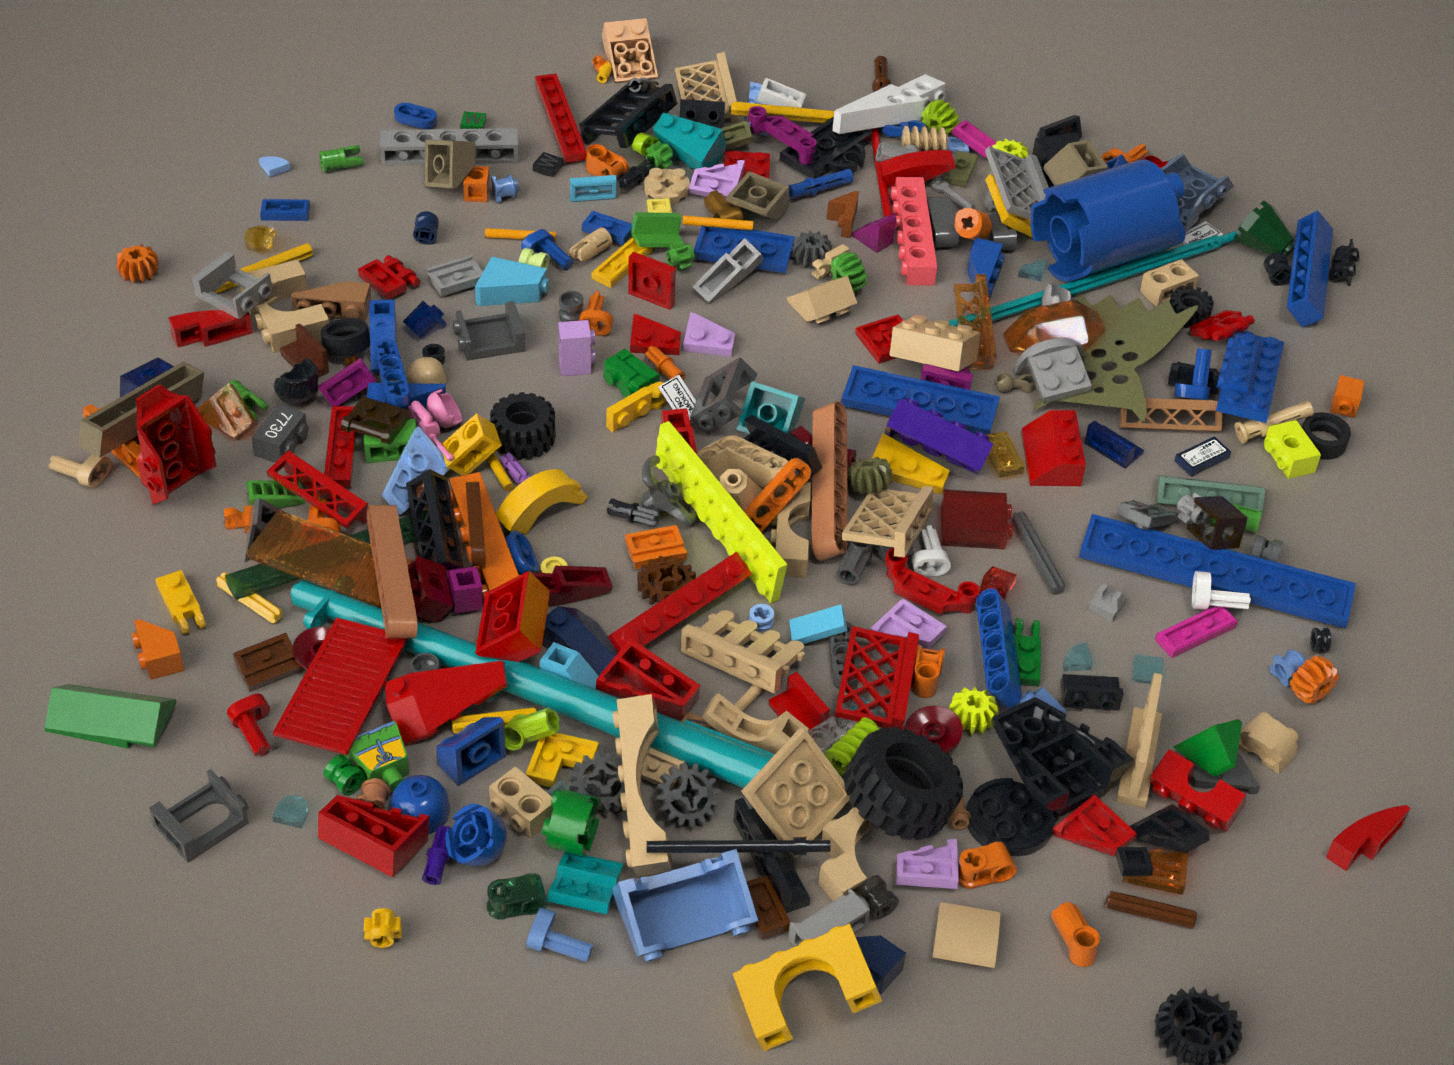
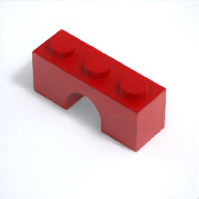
[1150,749,1246,832]

